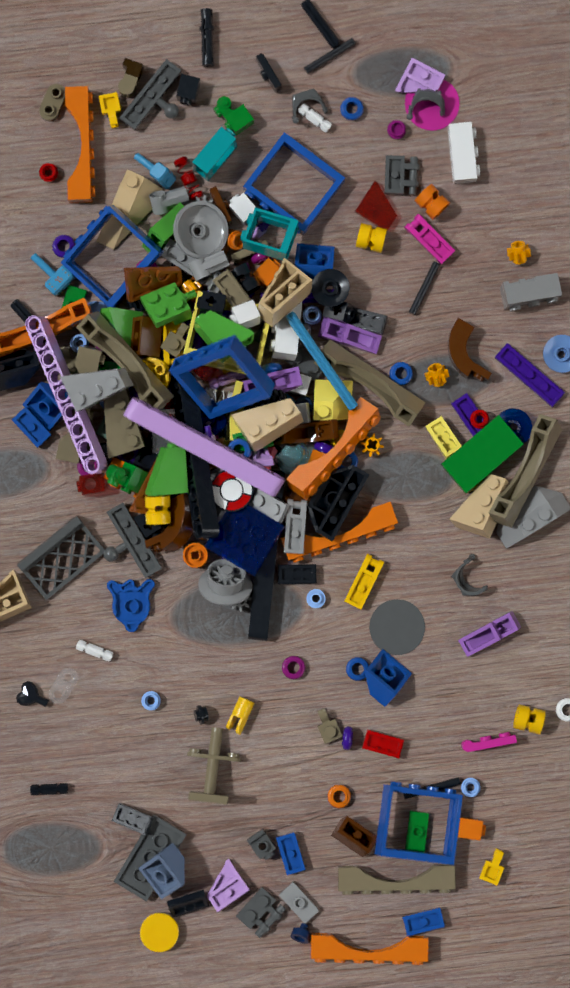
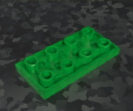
[440,415,523,494]

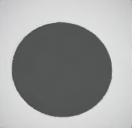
[369,599,425,655]

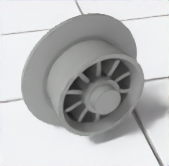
[198,559,252,606]

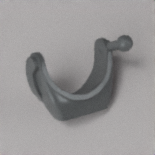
[407,88,445,120]
[292,89,328,124]
[451,554,488,596]

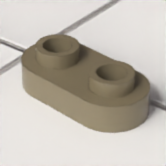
[39,84,65,122]

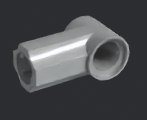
[149,186,189,215]
[188,251,230,282]

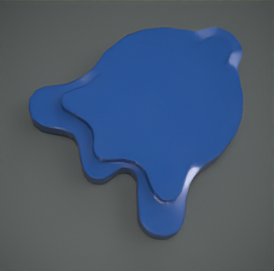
[107,579,155,632]

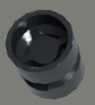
[231,263,261,295]

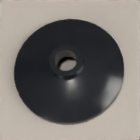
[311,269,350,307]

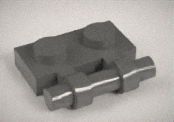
[384,155,419,195]
[236,887,286,938]

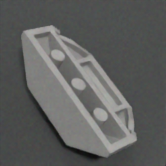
[496,486,570,549]

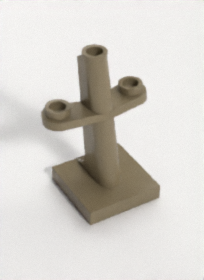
[187,727,241,804]

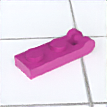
[404,214,455,265]
[461,731,517,752]

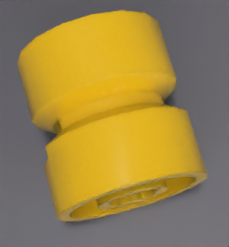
[355,223,387,253]
[145,495,171,525]
[513,704,546,735]

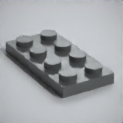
[113,814,187,902]

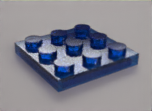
[204,505,284,577]

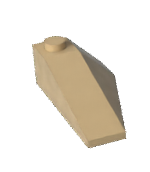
[96,169,163,250]

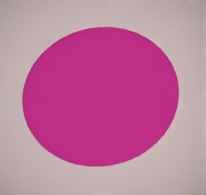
[405,80,460,131]

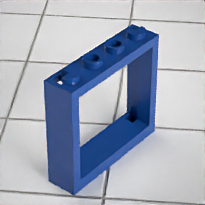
[243,132,345,235]
[61,205,164,308]
[169,335,275,419]
[375,781,463,865]

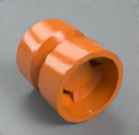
[414,184,450,220]
[183,543,209,568]

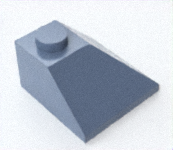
[138,843,185,900]

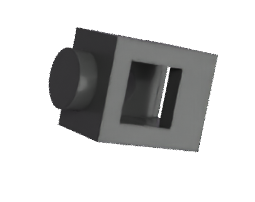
[247,828,276,860]

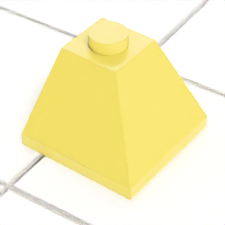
[313,379,353,421]

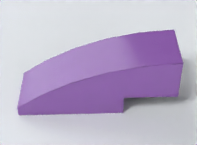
[318,318,382,354]
[243,366,303,392]
[458,611,521,657]

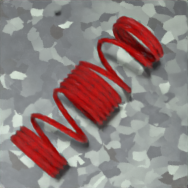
[173,156,203,200]

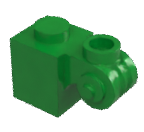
[213,96,254,136]
[106,462,148,494]

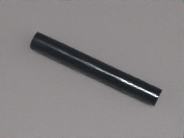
[304,38,355,74]
[409,261,440,315]
[403,777,461,799]

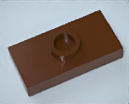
[210,186,232,226]

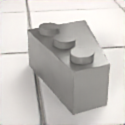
[500,273,562,312]
[60,368,133,412]

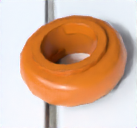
[327,784,351,809]

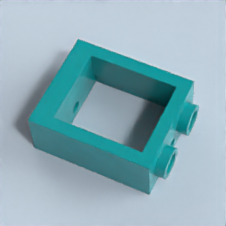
[192,127,237,181]
[240,207,299,261]

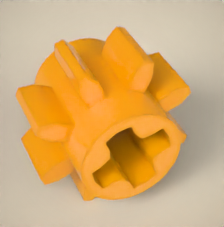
[507,241,531,264]
[180,279,204,303]
[425,363,450,387]
[360,433,384,457]

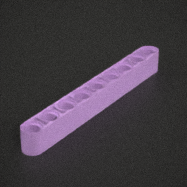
[25,315,108,474]
[123,397,285,497]

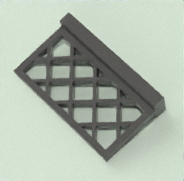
[17,515,105,600]

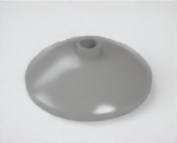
[173,201,228,259]

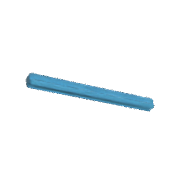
[286,312,358,410]

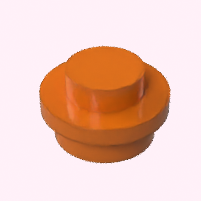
[228,231,243,250]

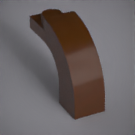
[448,318,492,382]
[273,419,339,446]
[145,493,193,552]

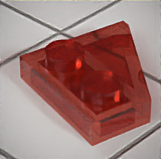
[355,181,397,233]

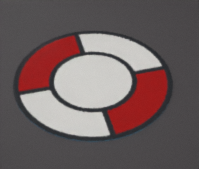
[212,470,253,512]

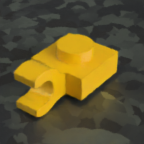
[99,92,121,129]
[479,848,504,885]

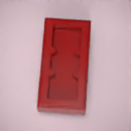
[362,729,404,758]

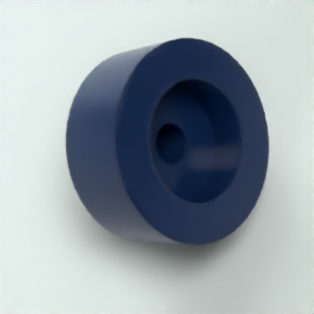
[290,923,311,944]

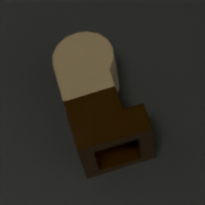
[118,58,144,98]

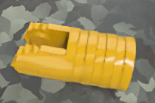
[226,696,255,735]

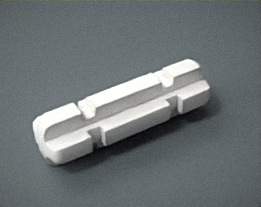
[298,103,332,132]
[76,640,113,661]

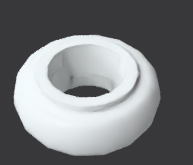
[556,698,570,722]

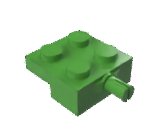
[140,282,197,328]

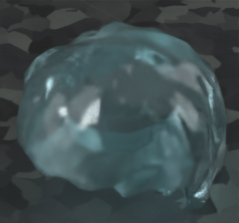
[274,443,309,474]

